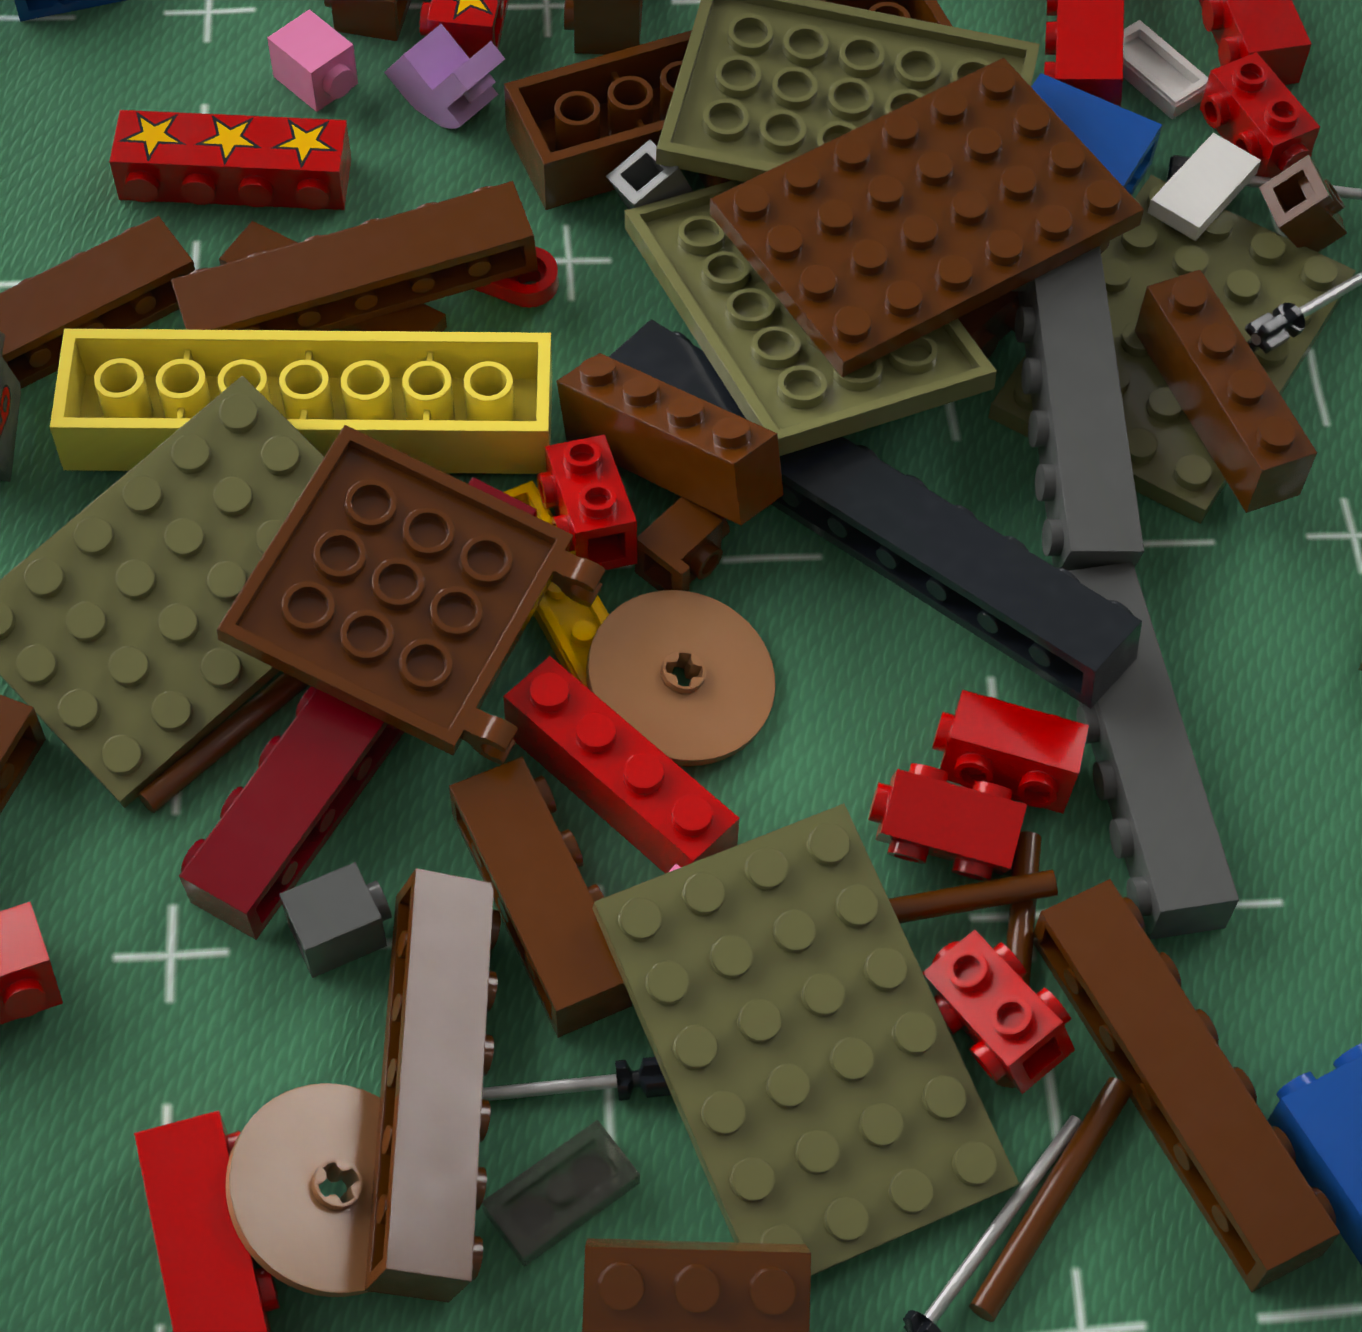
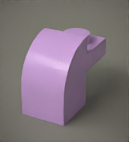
[384,24,505,129]

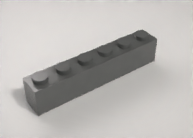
[1012,246,1144,571]
[1069,562,1239,940]

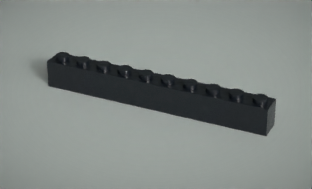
[609,319,1142,709]

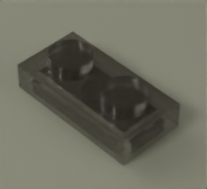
[482,1120,640,1267]

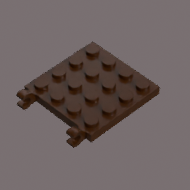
[217,425,606,765]

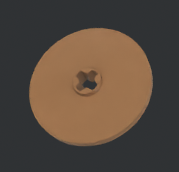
[586,590,775,766]
[225,1083,380,1297]

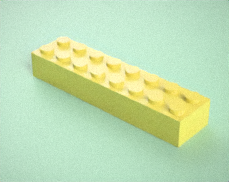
[50,329,552,474]

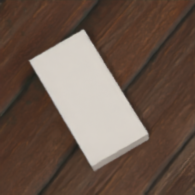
[1123,20,1208,119]
[1147,133,1261,241]

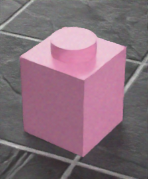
[267,9,358,112]

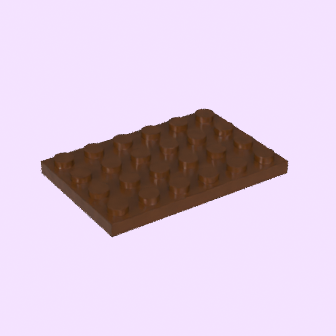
[710,58,1144,377]

